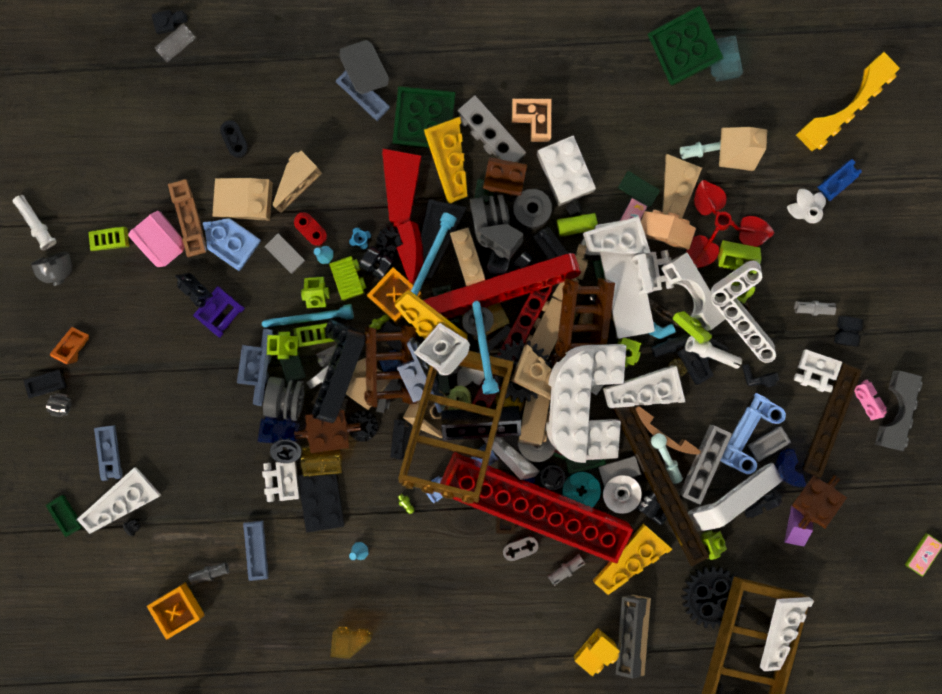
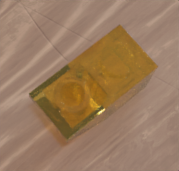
[330,627,373,659]

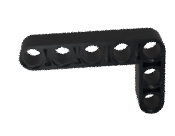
[312,320,365,423]

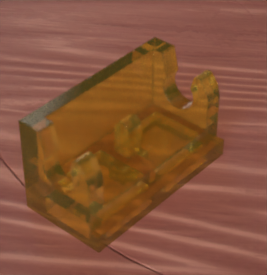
[301,447,342,476]

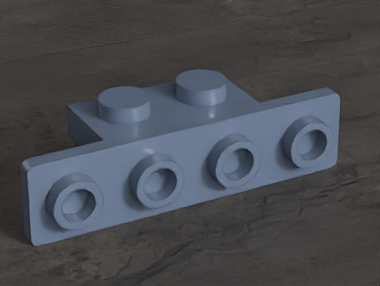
[237,329,274,406]
[397,337,445,412]

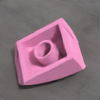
[128,211,184,267]

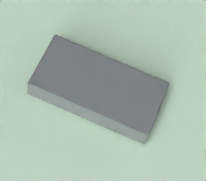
[264,233,305,274]
[747,426,791,462]
[598,456,641,486]

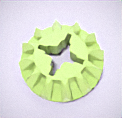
[446,386,471,410]

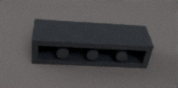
[441,406,521,441]

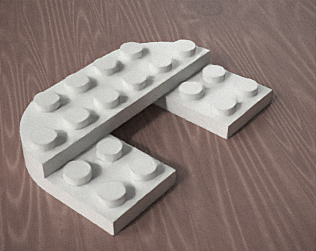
[546,344,626,463]

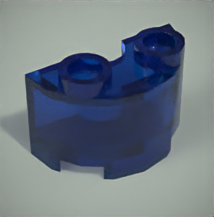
[257,416,299,443]
[775,448,806,487]

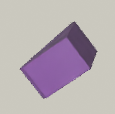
[784,505,813,546]

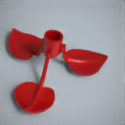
[686,180,774,268]

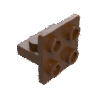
[483,157,527,196]

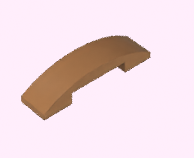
[168,179,206,257]
[635,405,701,455]

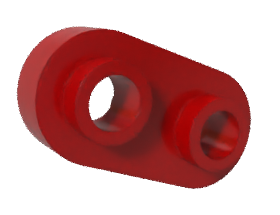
[294,212,327,246]

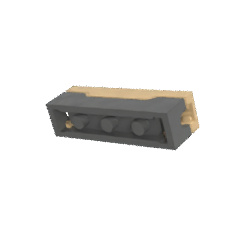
[616,595,651,679]

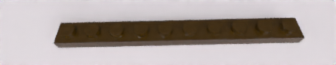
[603,391,709,566]

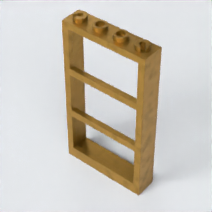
[398,351,514,504]
[702,577,808,694]

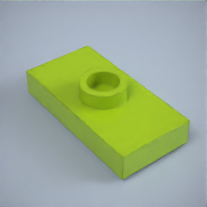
[673,311,712,343]

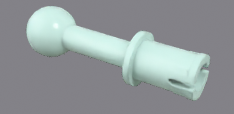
[680,140,721,159]
[651,433,683,484]

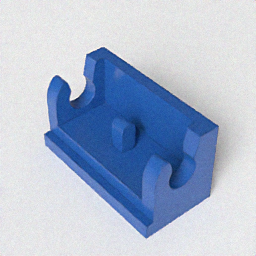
[817,159,862,201]

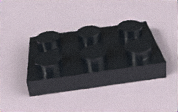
[297,469,345,533]

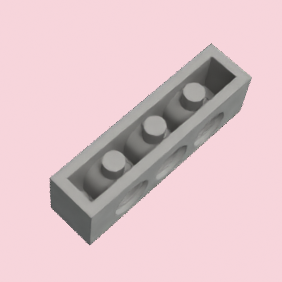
[458,96,526,163]
[679,425,732,505]

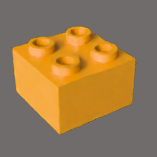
[367,267,422,324]
[147,582,205,640]

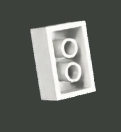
[537,136,596,206]

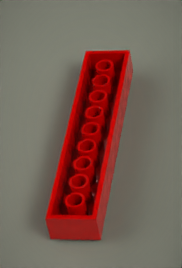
[440,452,633,564]

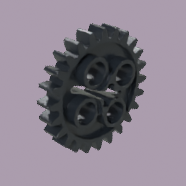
[493,339,552,403]
[681,565,745,629]

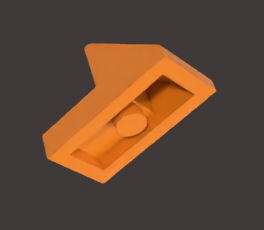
[50,327,89,364]

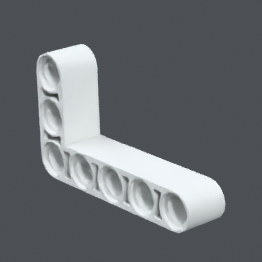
[711,261,776,363]
[687,463,783,532]

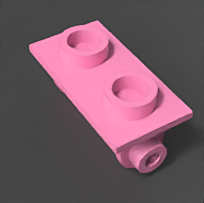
[854,379,887,420]

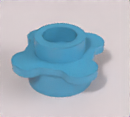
[349,228,371,249]

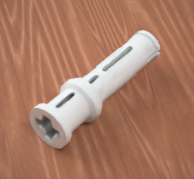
[13,195,57,250]
[685,336,742,369]

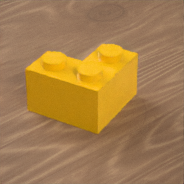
[573,628,620,676]

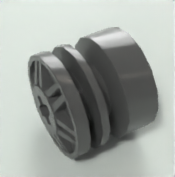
[470,194,510,239]
[263,376,305,421]

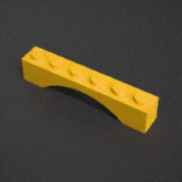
[796,52,900,151]

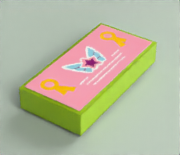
[905,533,942,577]

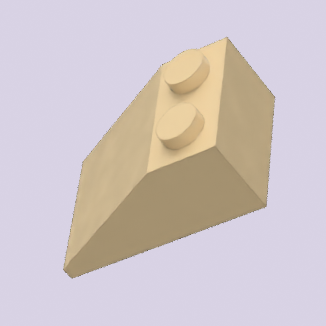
[273,151,322,213]
[212,178,273,221]

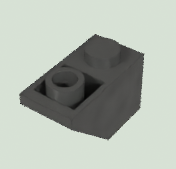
[477,224,523,260]

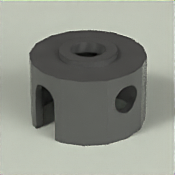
[513,189,552,230]

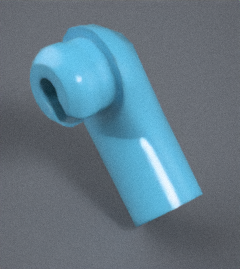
[649,322,676,339]

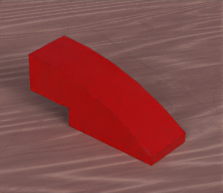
[397,220,423,284]

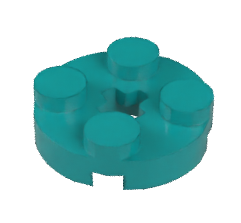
[562,471,601,508]

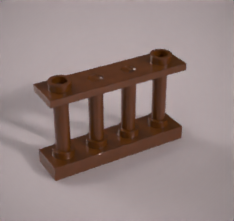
[555,278,615,358]
[364,325,417,407]

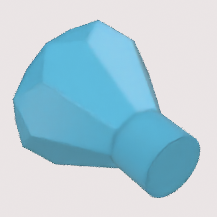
[314,246,333,264]
[349,542,369,560]

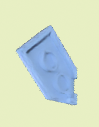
[203,218,261,271]

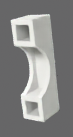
[661,253,725,331]

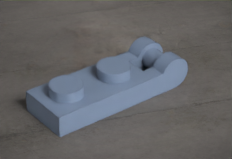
[94,425,123,481]

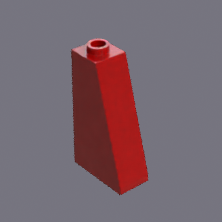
[382,149,422,227]

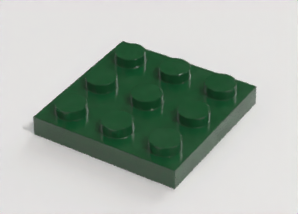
[648,6,725,86]
[392,86,455,148]

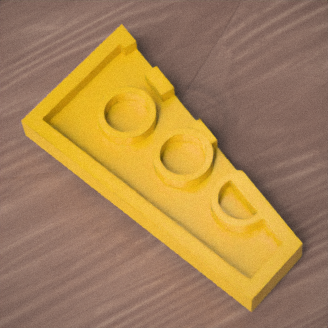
[424,117,468,203]
[395,289,467,340]
[593,523,673,595]

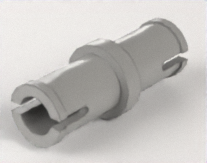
[794,300,836,316]
[547,554,585,586]

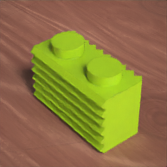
[718,240,761,274]
[329,256,367,301]

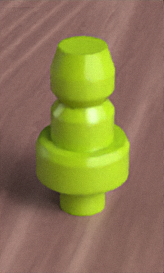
[369,315,390,330]
[398,494,415,514]

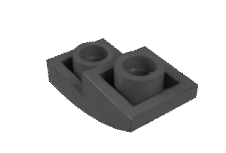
[376,379,402,413]

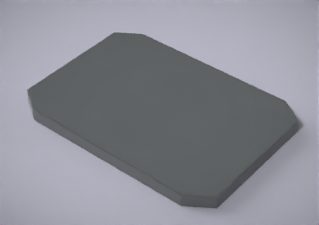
[339,40,389,94]

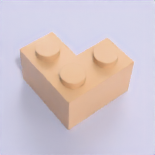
[512,99,551,142]
[641,210,696,250]

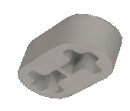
[503,536,538,561]

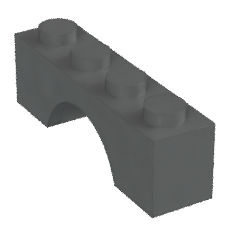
[875,371,922,451]

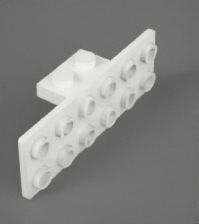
[595,220,655,339]

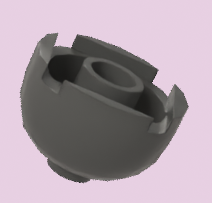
[31,252,72,286]

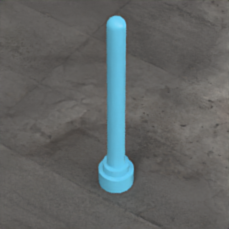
[411,213,457,296]
[472,301,499,394]
[262,304,354,328]

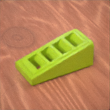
[89,227,129,251]
[293,323,334,347]

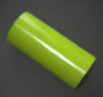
[557,213,598,236]

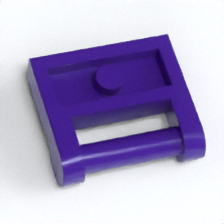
[193,286,245,338]

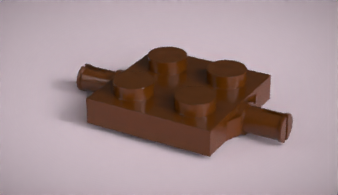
[294,409,361,453]
[792,476,847,529]

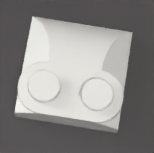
[414,323,470,375]

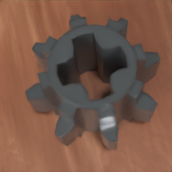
[46,393,72,417]

